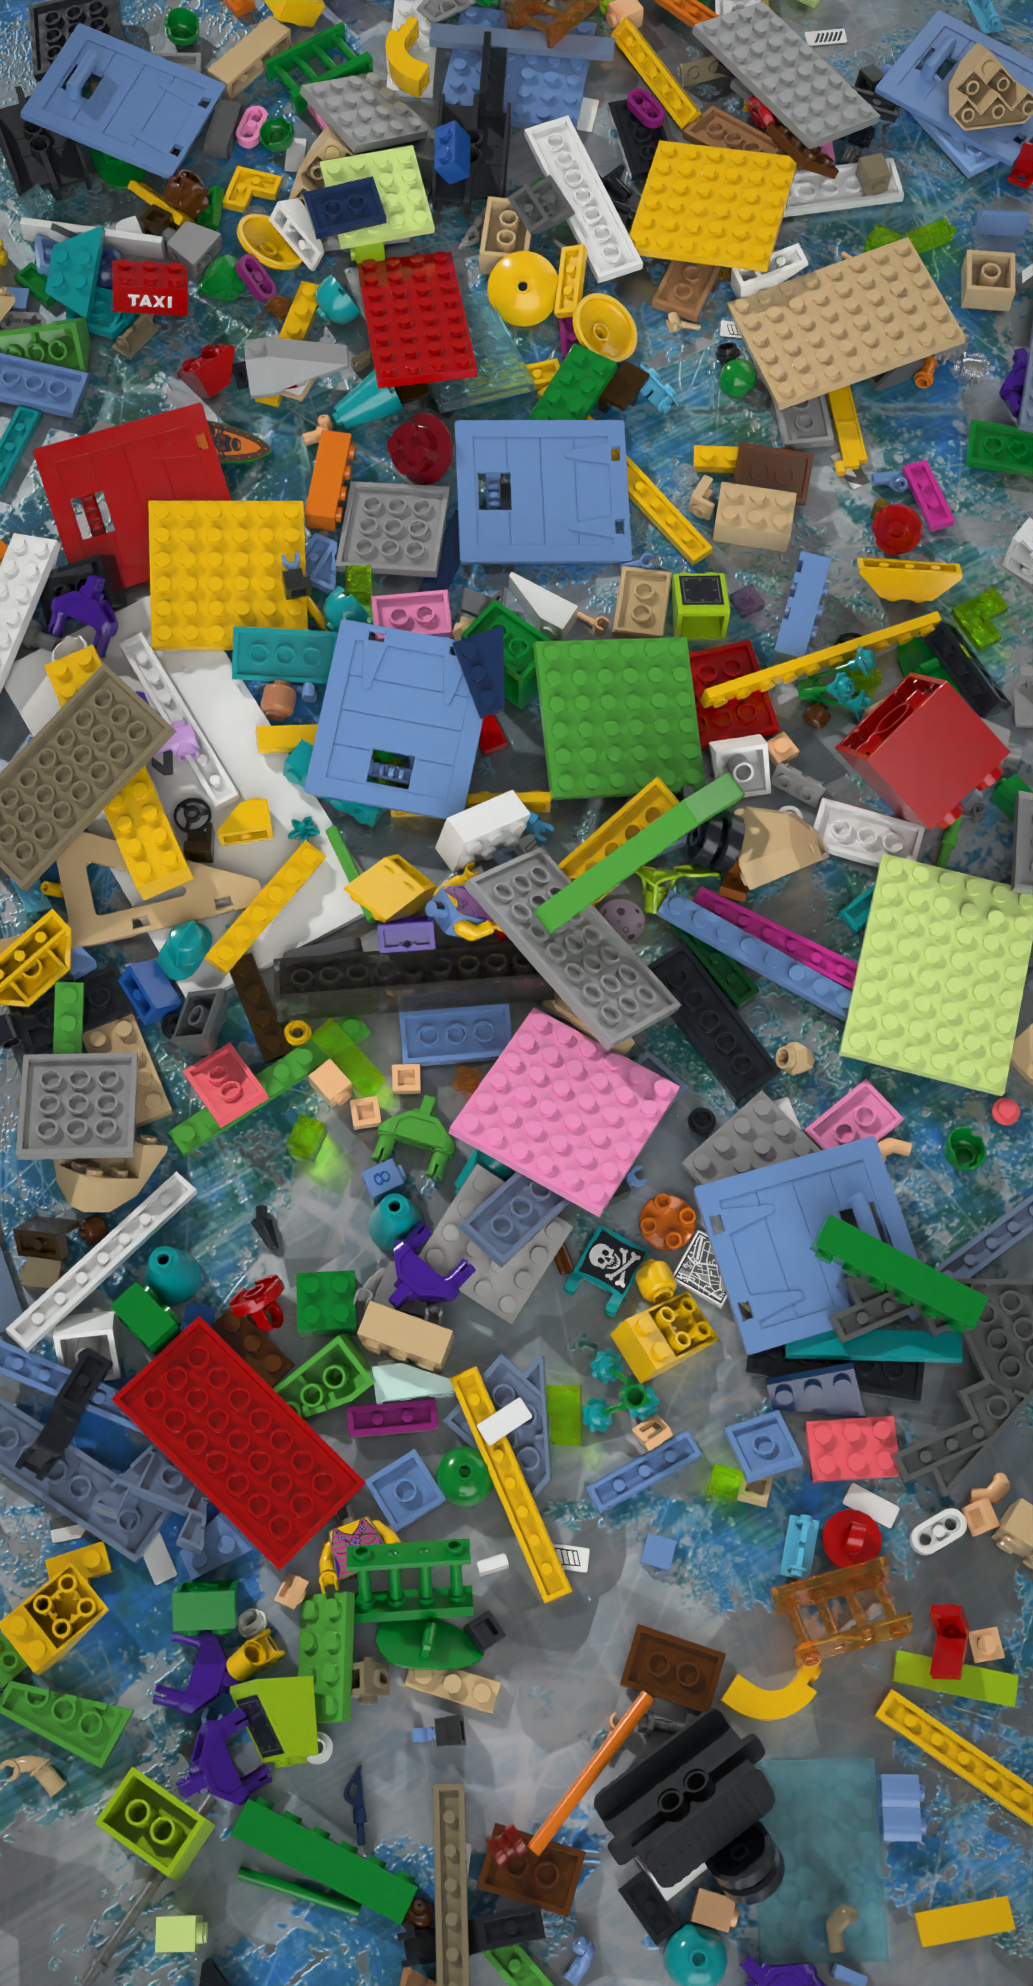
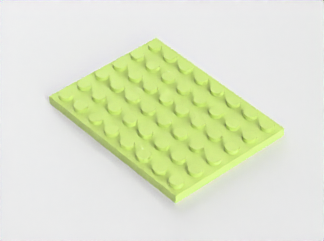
[839,853,1033,1096]

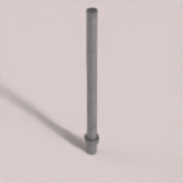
[80,1793,217,1986]

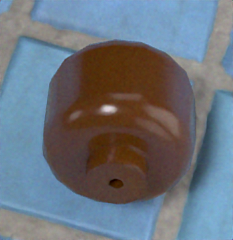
[802,703,831,729]
[77,1215,109,1245]
[402,1897,434,1931]

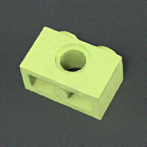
[155,1915,208,1952]

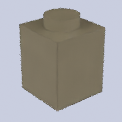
[856,153,891,196]
[19,1256,67,1294]

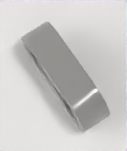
[0,311,46,330]

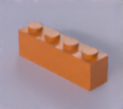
[304,430,356,532]

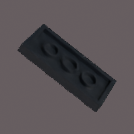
[607,95,668,181]

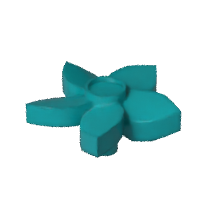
[288,816,320,843]

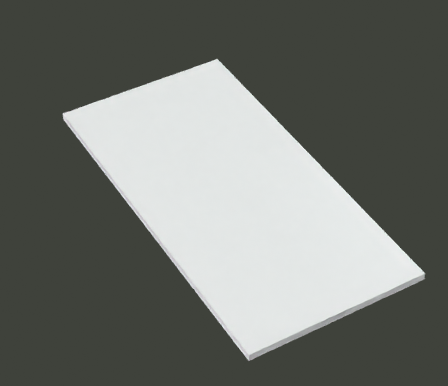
[3,595,365,999]

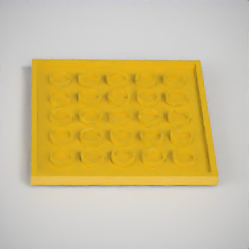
[629,140,798,272]
[148,501,308,651]

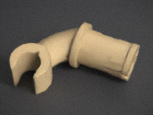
[0,1755,67,1798]

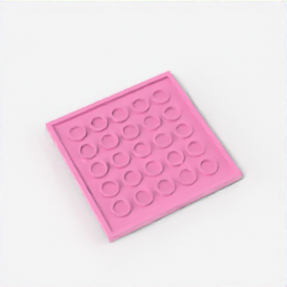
[449,1008,680,1217]

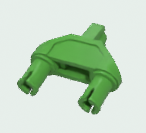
[371,1095,456,1181]

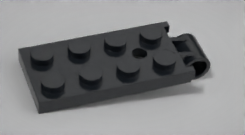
[0,963,137,1055]

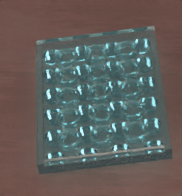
[426,290,535,413]
[754,1758,889,1964]

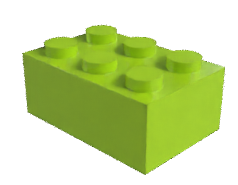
[94,1767,216,1882]

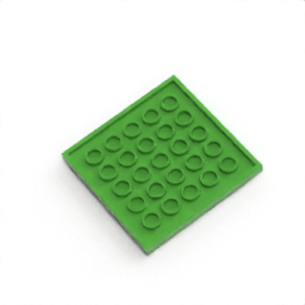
[533,637,705,800]

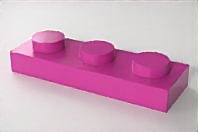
[902,460,955,532]

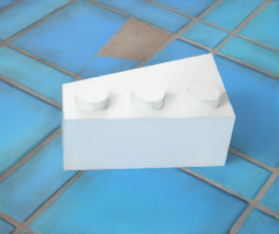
[1002,517,1033,585]

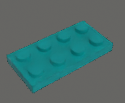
[232,626,338,684]

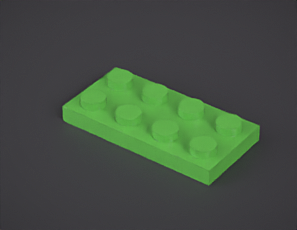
[298,1592,355,1723]

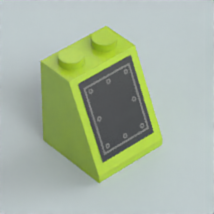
[671,572,730,640]
[230,1676,319,1768]

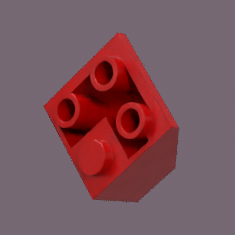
[176,343,235,398]

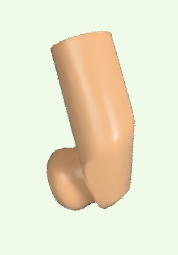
[878,1138,912,1162]
[969,1473,1010,1504]

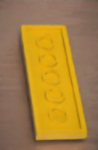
[558,777,680,906]

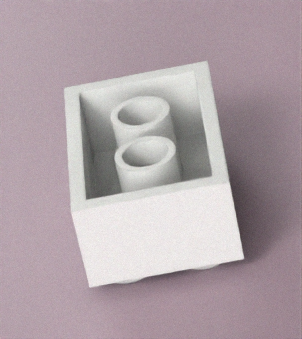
[435,790,531,873]

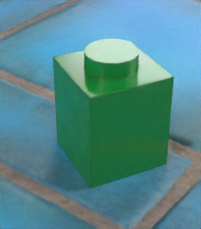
[991,774,1033,822]

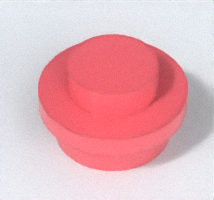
[991,1098,1020,1125]

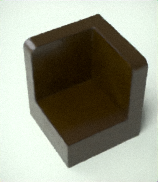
[139,204,176,236]
[183,823,215,863]

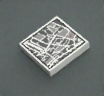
[673,1230,727,1308]

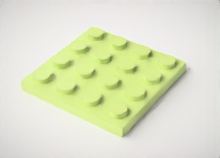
[319,145,435,250]

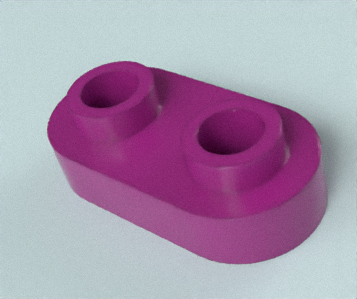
[627,88,665,128]
[236,254,276,302]

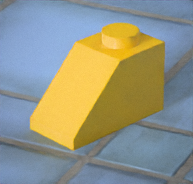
[217,798,274,847]

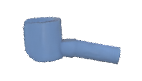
[620,553,658,570]
[289,682,317,703]

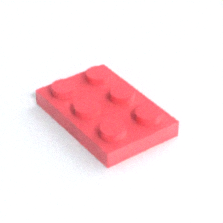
[182,1043,269,1128]
[805,1416,900,1483]

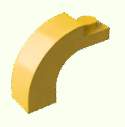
[385,16,430,98]
[718,1651,823,1722]

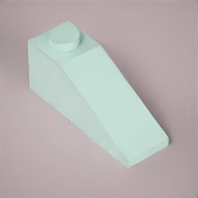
[372,1360,456,1404]

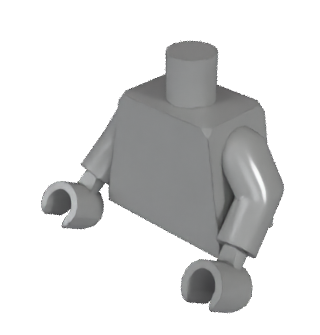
[353,1252,443,1325]

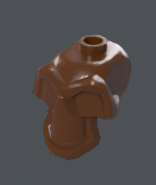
[164,169,211,218]

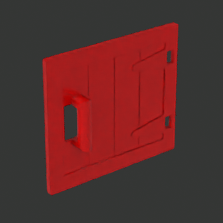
[33,403,231,589]

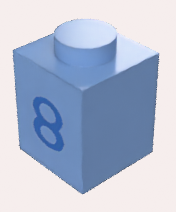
[361,1158,407,1205]

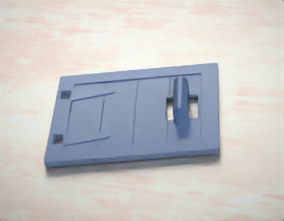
[875,10,1033,166]
[21,23,226,180]
[454,420,632,564]
[304,619,484,820]
[693,1136,919,1355]

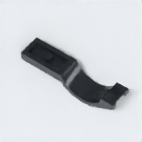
[15,1347,113,1482]
[397,1904,546,1968]

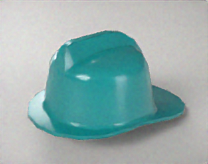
[158,920,212,981]

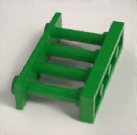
[264,22,373,115]
[346,1538,474,1624]

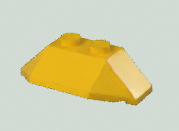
[857,558,963,603]
[0,908,72,1007]

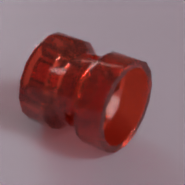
[486,1823,528,1869]

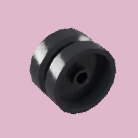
[685,812,745,873]
[705,1821,785,1905]

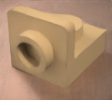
[688,474,715,521]

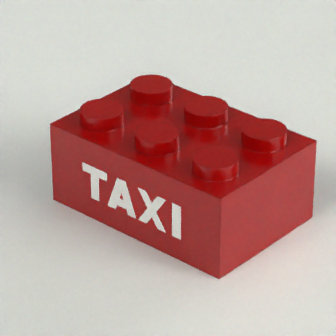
[112,259,188,316]

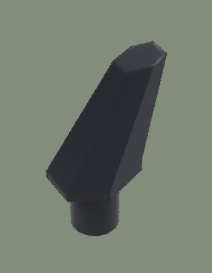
[251,1205,279,1249]

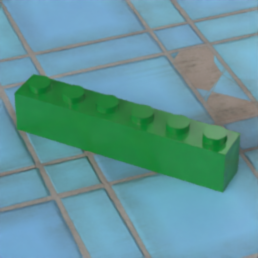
[809,1214,989,1333]
[230,1796,419,1925]

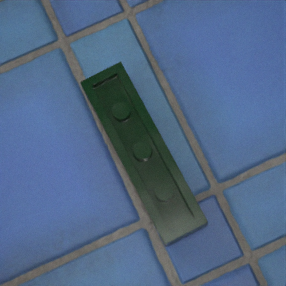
[670,924,760,1010]

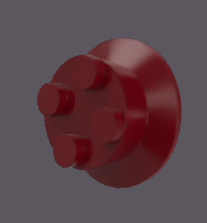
[387,413,453,485]

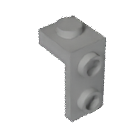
[1014,665,1033,728]

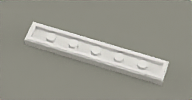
[20,217,166,259]

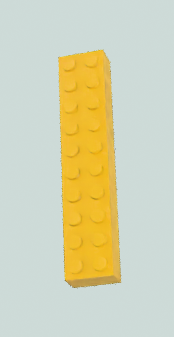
[44,645,194,901]

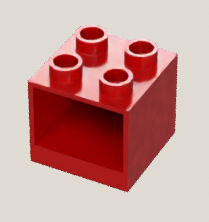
[835,672,1010,830]

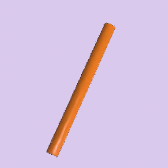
[527,1691,655,1856]

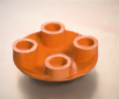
[639,1193,696,1251]

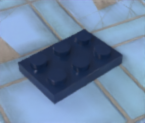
[303,176,386,240]

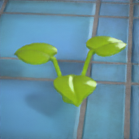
[635,865,721,914]

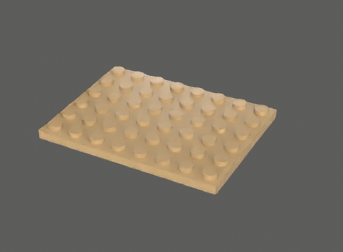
[727,237,965,410]

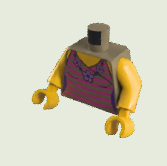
[319,1505,401,1594]

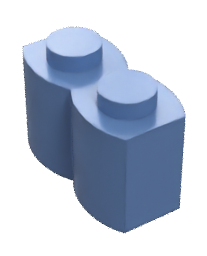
[876,1774,927,1842]

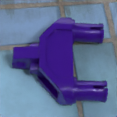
[999,348,1028,418]
[46,575,119,658]
[388,1221,476,1310]
[152,1630,249,1717]
[175,1707,272,1806]
[738,1955,827,1986]

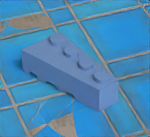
[771,551,831,665]

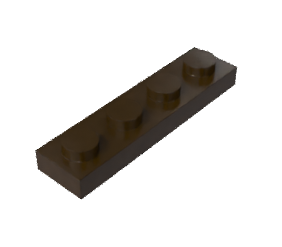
[229,952,291,1064]

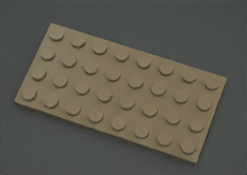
[0,663,177,891]

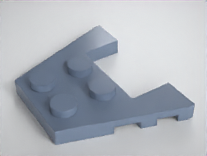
[91,1443,208,1555]

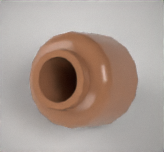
[260,680,297,721]

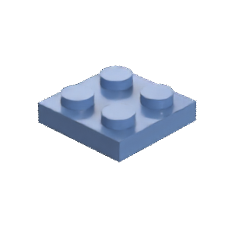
[724,1410,803,1484]
[365,1449,446,1534]

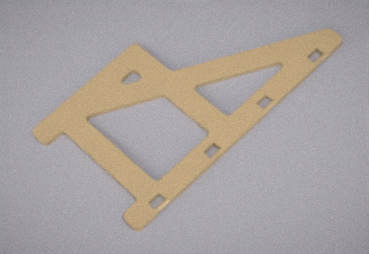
[0,832,262,954]

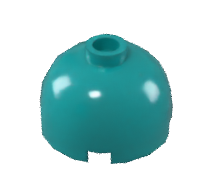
[315,274,361,325]
[323,586,374,632]
[663,1923,728,1986]

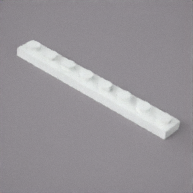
[119,632,241,811]
[6,1172,197,1352]

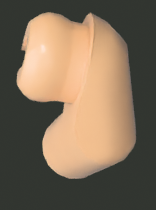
[302,415,333,446]

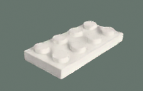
[813,797,925,868]

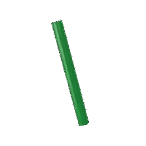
[237,1866,362,1917]

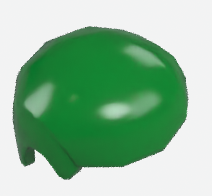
[165,7,199,47]
[259,116,294,153]
[718,358,757,398]
[943,1126,987,1172]

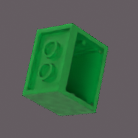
[461,599,553,710]

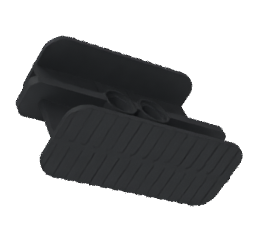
[0,86,92,204]
[432,93,511,214]
[594,1708,775,1888]

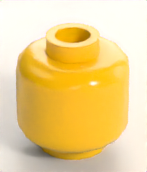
[635,1259,677,1304]

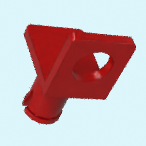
[1007,141,1033,189]

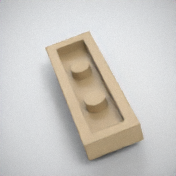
[404,1669,501,1714]

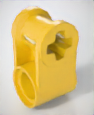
[226,1628,286,1681]

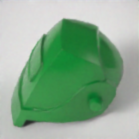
[196,254,247,302]

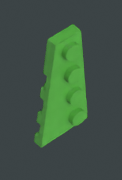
[0,1681,135,1769]

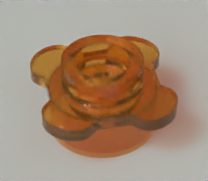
[264,294,292,319]
[453,1065,483,1094]

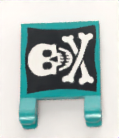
[564,1224,650,1318]

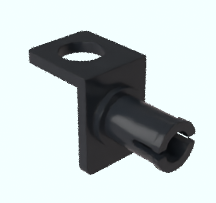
[597,164,633,203]

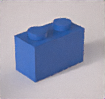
[434,120,470,185]
[118,959,182,1025]

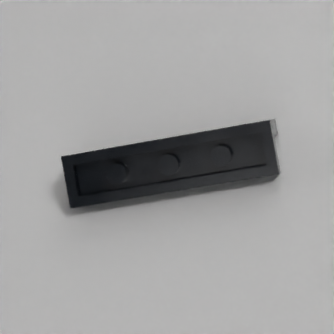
[479,31,507,118]
[924,622,1012,719]

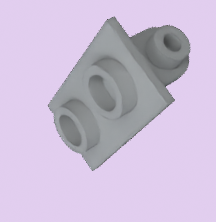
[770,762,827,808]

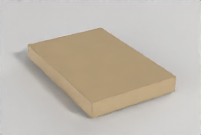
[612,566,672,639]

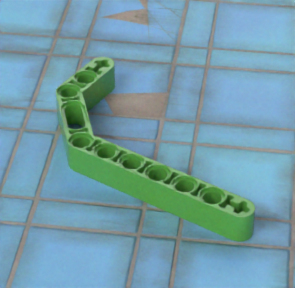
[533,772,745,934]

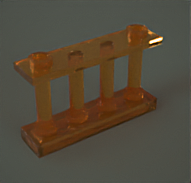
[505,0,604,49]
[770,1555,913,1668]

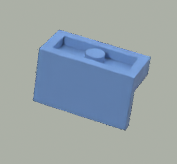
[976,209,1030,236]

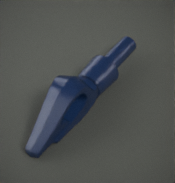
[344,1765,367,1846]

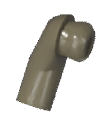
[826,1904,858,1953]

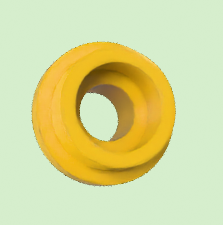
[284,1020,312,1047]

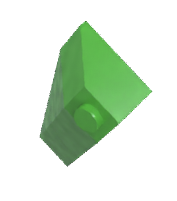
[0,317,91,373]
[273,1333,376,1419]

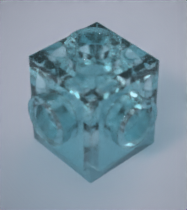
[15,183,59,221]

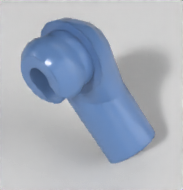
[871,471,908,493]
[563,1936,595,1986]

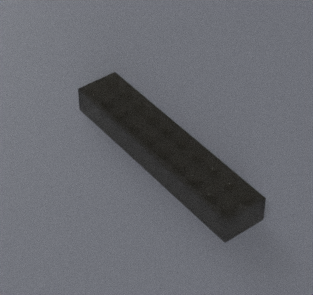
[273,940,555,1022]

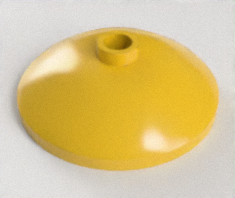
[237,214,303,270]
[487,251,558,327]
[573,293,637,364]

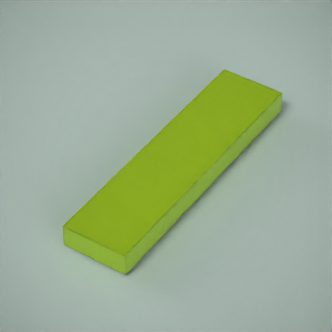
[891,1650,1019,1708]

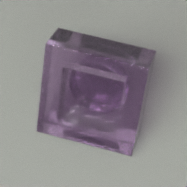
[729,584,765,619]

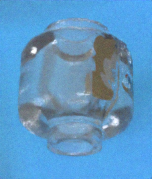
[953,351,991,386]

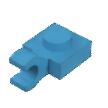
[523,809,555,846]

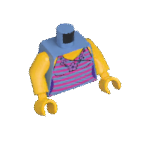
[425,862,503,941]

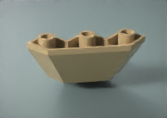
[949,42,1033,131]
[288,125,360,207]
[734,806,830,890]
[54,1135,168,1212]

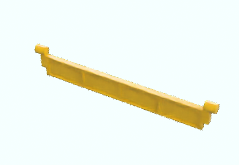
[826,385,868,477]

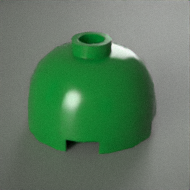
[435,1446,493,1508]

